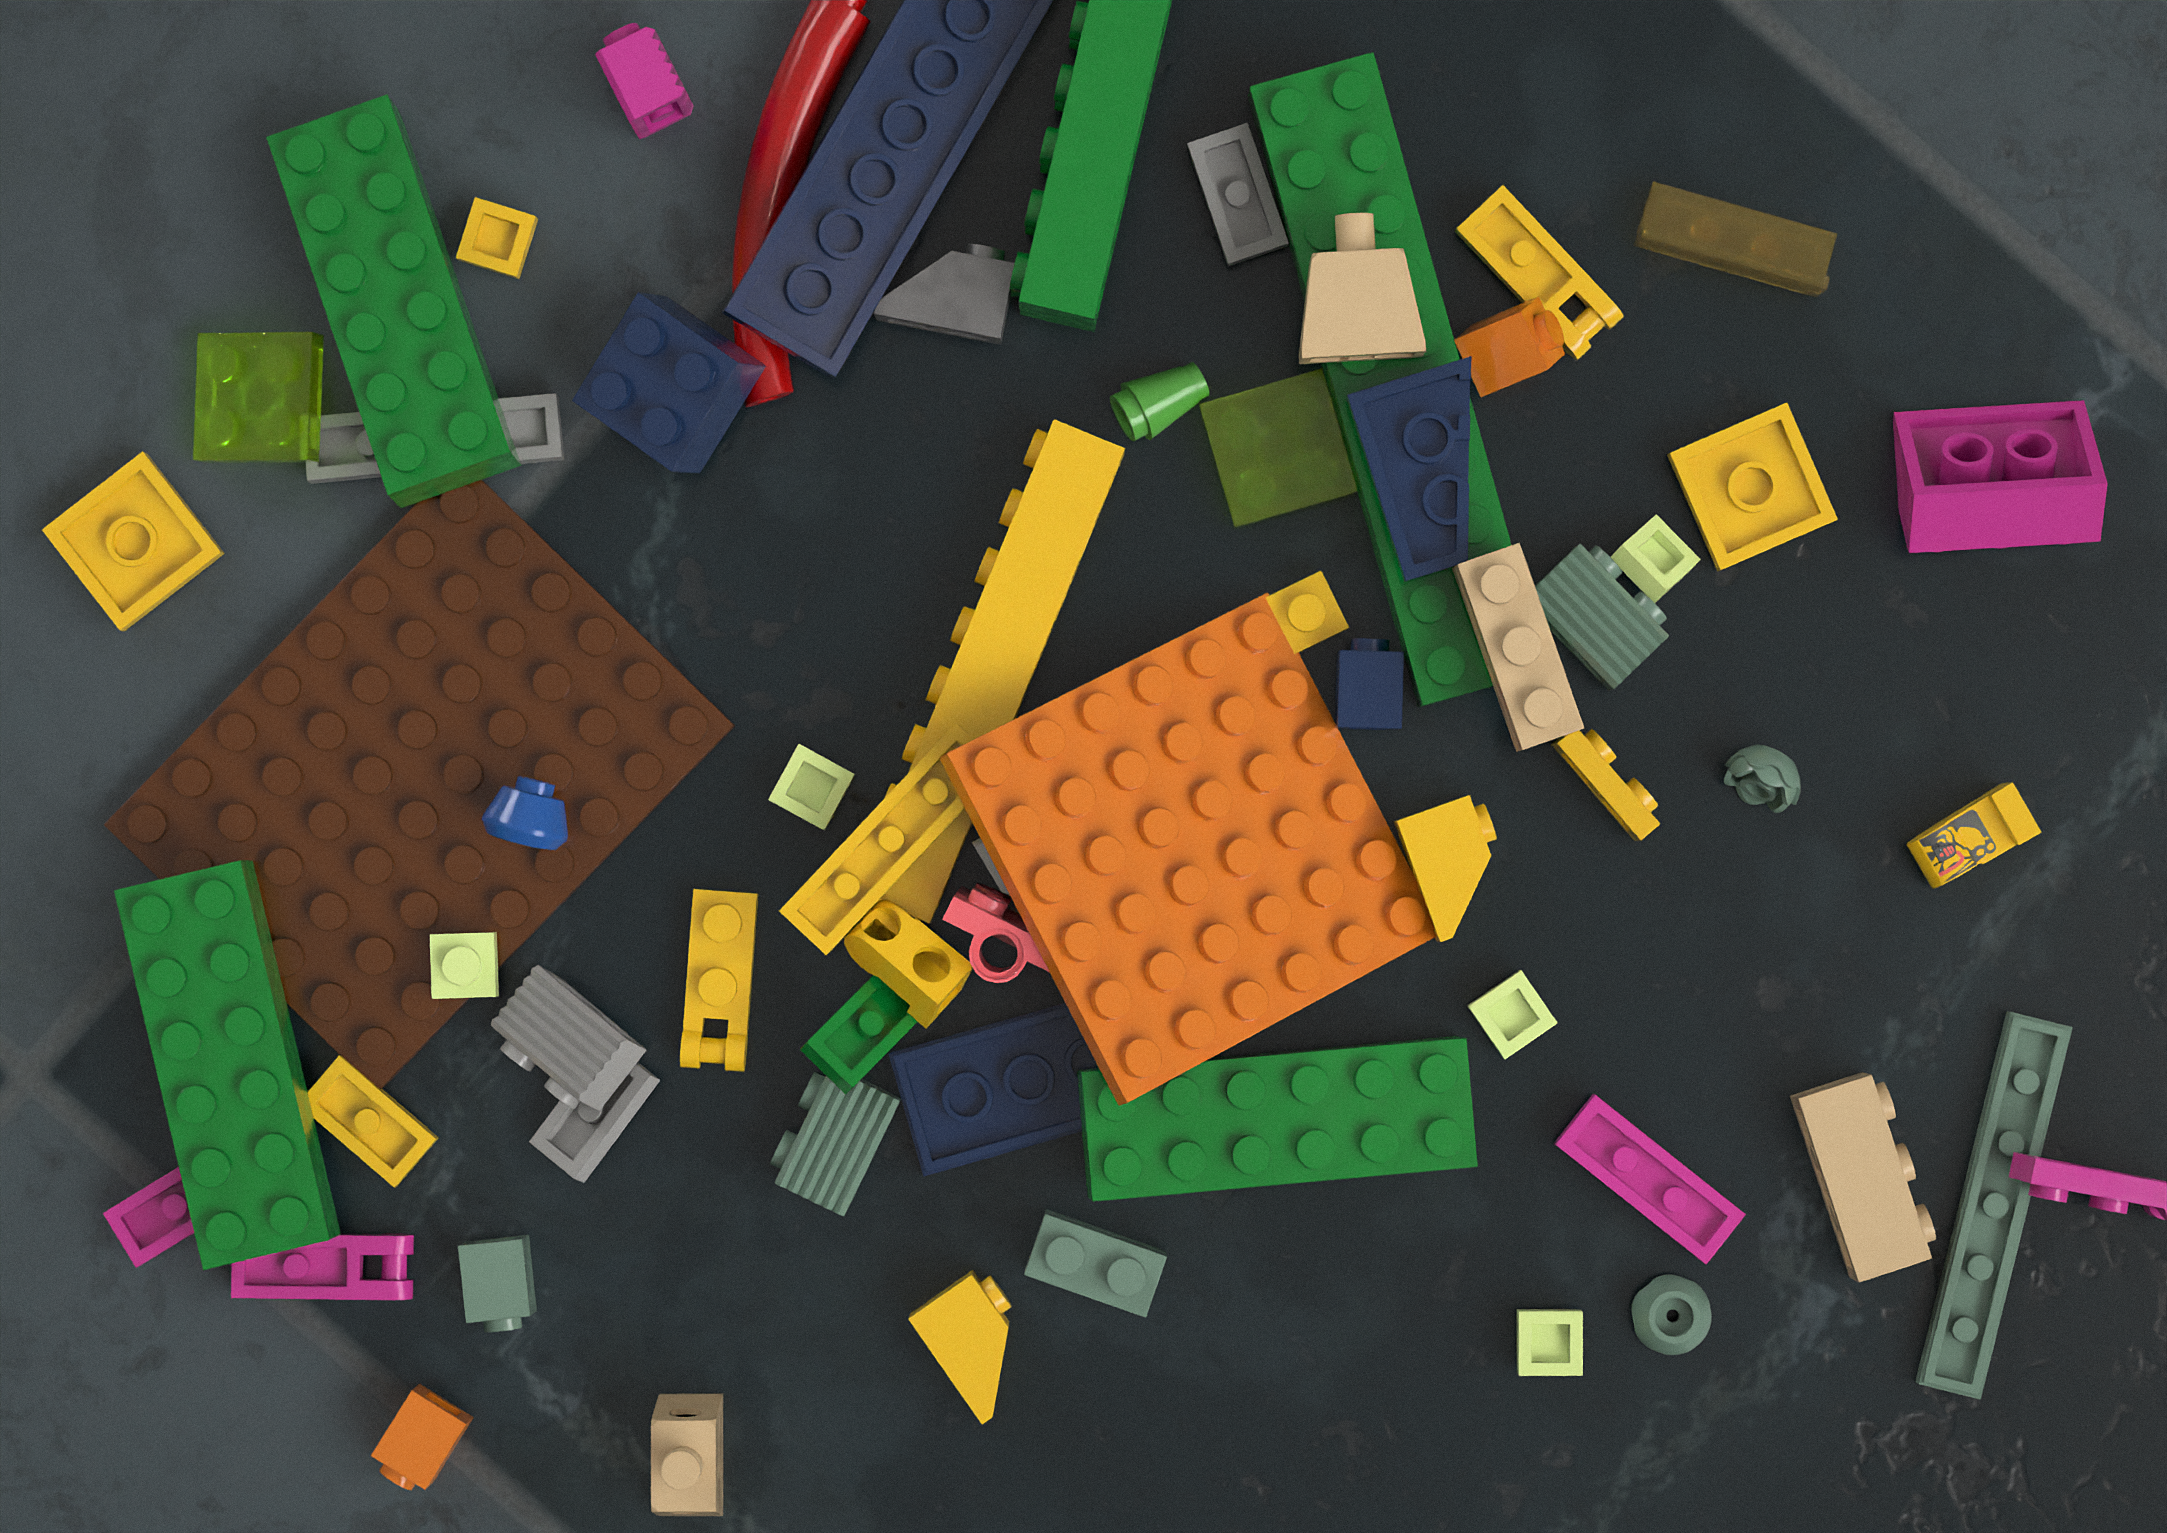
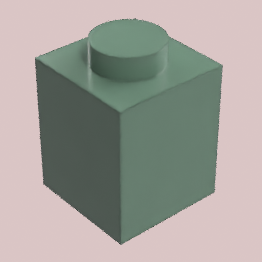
[458,1235,537,1332]

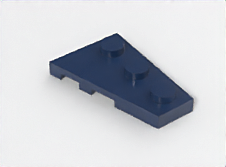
[1346,356,1471,582]

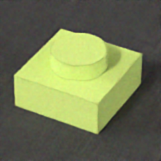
[1611,514,1701,603]
[768,744,856,830]
[430,932,499,999]
[1467,970,1557,1059]
[1517,1309,1583,1376]

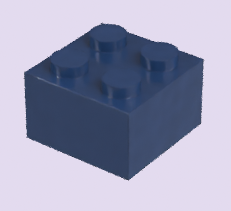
[572,292,766,473]

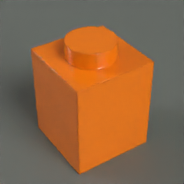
[1454,296,1565,397]
[371,1384,474,1491]

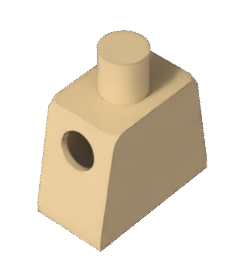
[1299,213,1426,364]
[651,1394,723,1516]

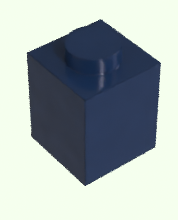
[1335,638,1404,731]

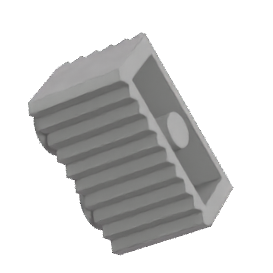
[491,965,646,1111]

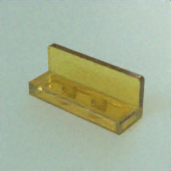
[1634,182,1837,298]

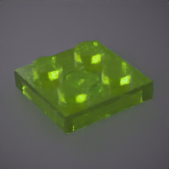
[193,332,324,463]
[1199,369,1358,528]

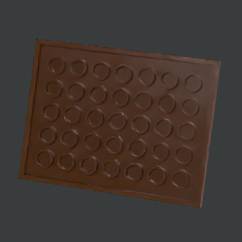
[104,480,735,1089]

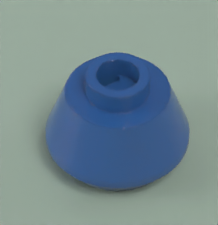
[481,776,568,850]

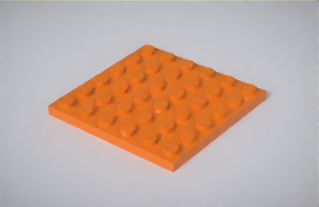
[939,593,1436,1106]

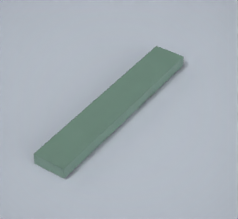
[1915,1011,2073,1400]

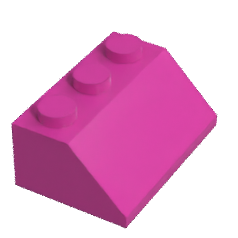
[1893,400,2108,553]

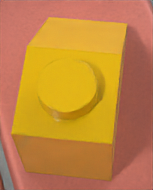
[1393,795,1497,942]
[908,1270,1012,1424]

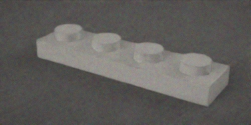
[302,393,564,484]

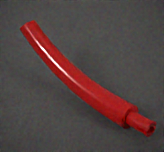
[732,0,871,407]

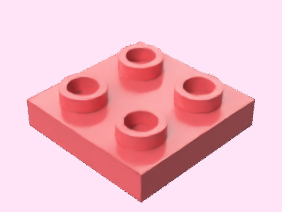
[942,882,1049,983]

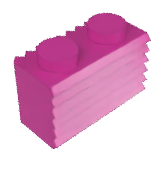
[595,23,694,139]

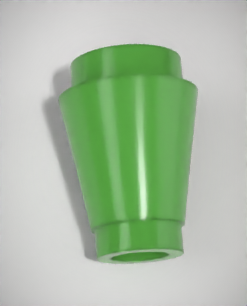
[1110,362,1209,442]

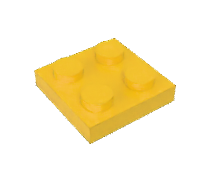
[1667,403,1838,571]
[42,451,225,632]

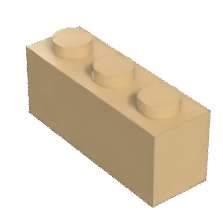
[1452,543,1584,752]
[1790,1072,1936,1282]

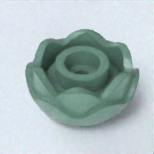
[1724,744,1801,813]
[1631,1274,1712,1355]

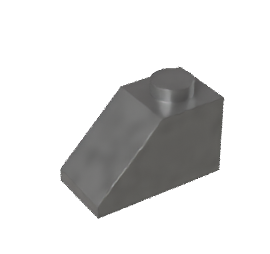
[874,244,1015,345]

